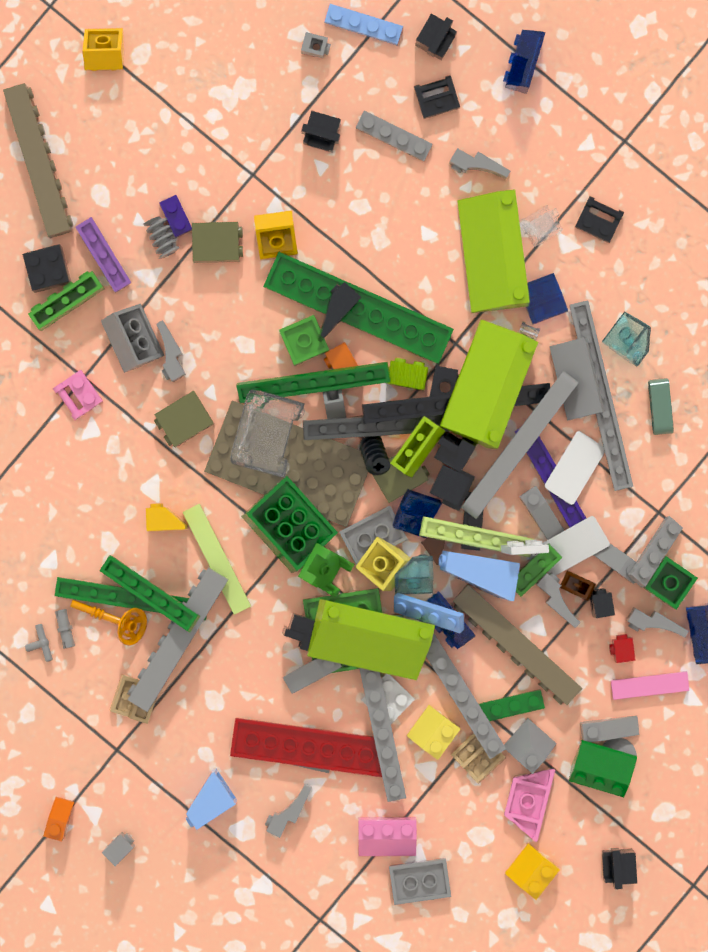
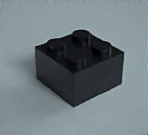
[22,244,71,293]

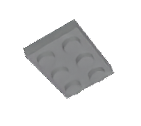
[339,505,407,565]
[389,858,451,905]

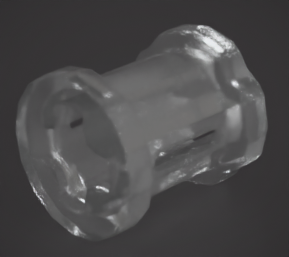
[518,321,541,341]

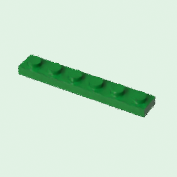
[100,555,200,632]

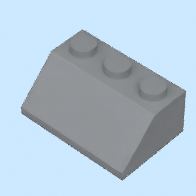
[100,303,164,373]

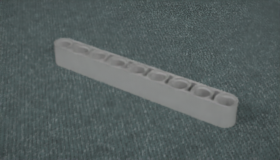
[461,371,579,519]

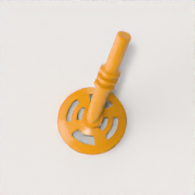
[70,600,147,645]

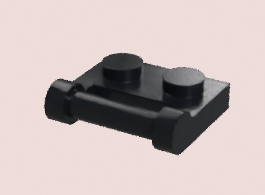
[414,75,460,119]
[575,196,624,243]

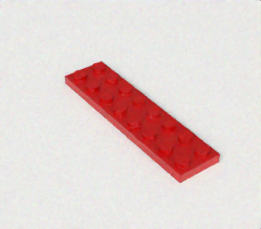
[230,718,382,777]

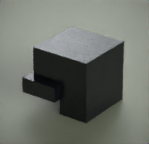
[415,13,457,61]
[301,110,341,153]
[434,432,477,473]
[429,465,475,511]
[282,613,315,651]
[602,848,637,889]

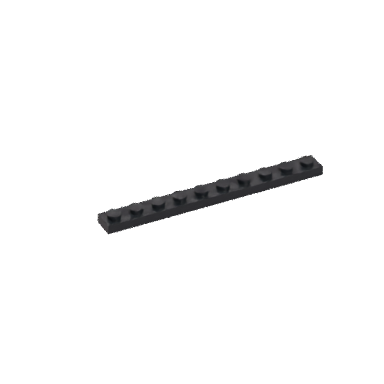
[362,383,550,424]

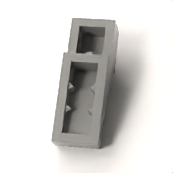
[449,148,511,180]
[156,320,186,382]
[536,572,581,628]
[626,607,689,638]
[265,784,312,838]

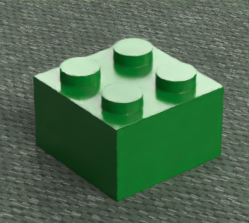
[642,556,698,610]

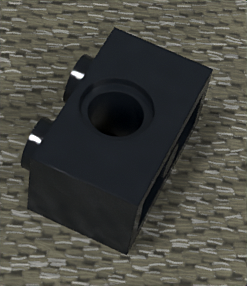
[429,366,459,397]
[589,588,615,618]

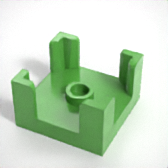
[279,315,329,366]
[298,543,355,597]

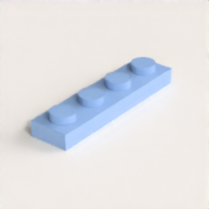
[324,4,403,45]
[394,593,464,633]

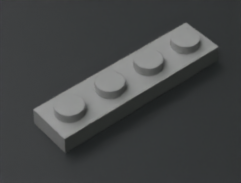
[356,110,433,162]
[628,516,683,588]

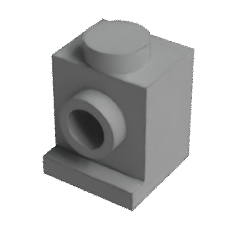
[301,32,331,59]

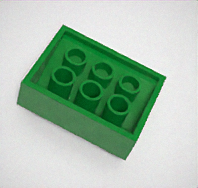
[241,476,338,573]

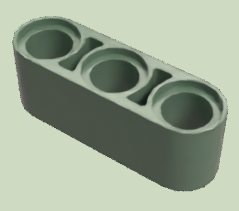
[648,378,674,435]

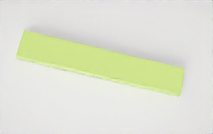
[182,504,251,615]
[419,516,534,558]

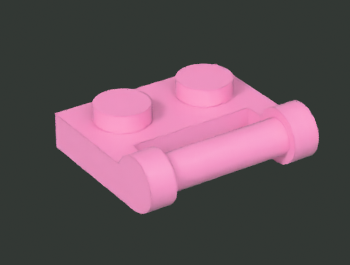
[53,370,103,421]

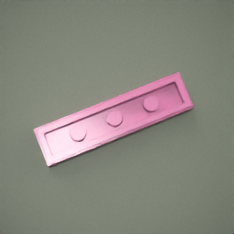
[610,671,690,700]

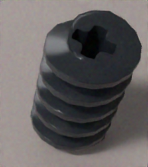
[359,436,391,475]

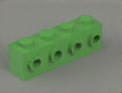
[28,271,105,331]

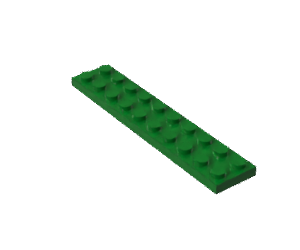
[263,252,454,364]

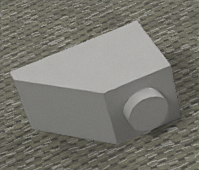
[323,389,347,419]
[102,832,135,866]

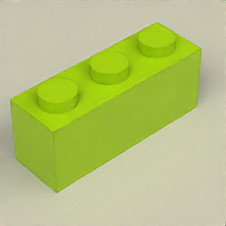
[390,416,445,478]

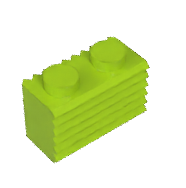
[386,358,428,391]

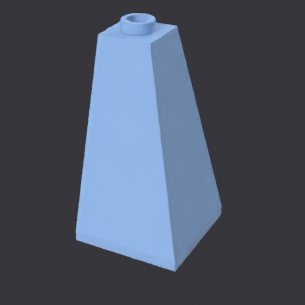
[439,551,520,601]

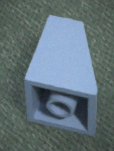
[185,768,237,830]

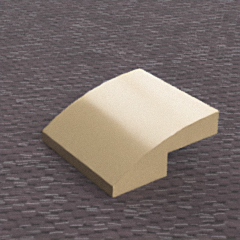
[109,674,157,724]
[451,733,506,784]

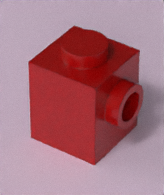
[609,634,636,663]

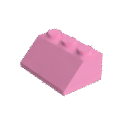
[358,817,417,856]

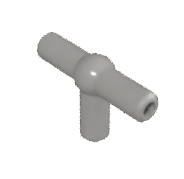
[25,624,53,662]

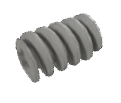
[143,216,179,259]

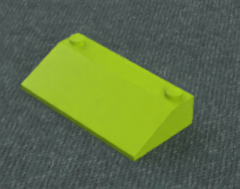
[457,189,530,313]
[440,320,538,449]
[307,599,435,680]

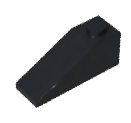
[318,282,361,342]

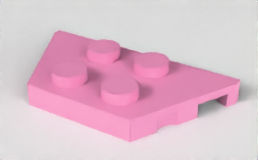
[504,769,555,842]

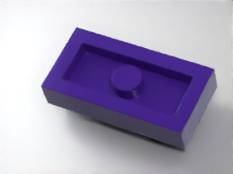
[159,195,192,238]

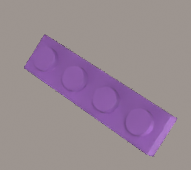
[75,217,132,293]

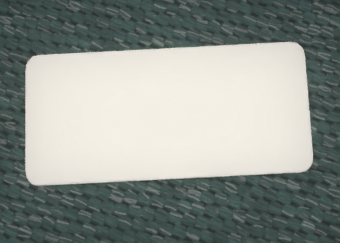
[545,431,605,505]
[537,516,610,575]

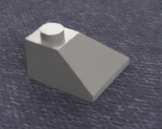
[504,718,557,774]

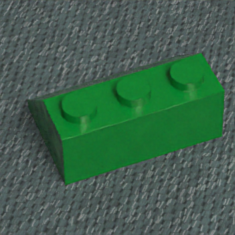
[569,740,637,798]

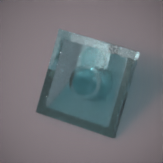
[602,311,651,367]
[395,554,434,594]

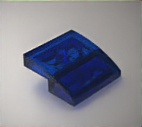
[525,273,568,325]
[392,489,442,538]

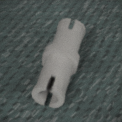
[55,609,75,649]

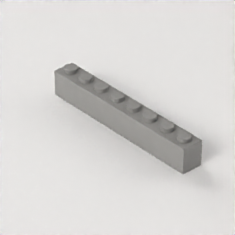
[127,567,229,712]

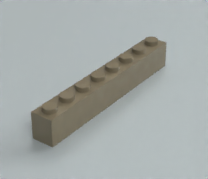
[3,83,74,238]
[453,584,583,705]

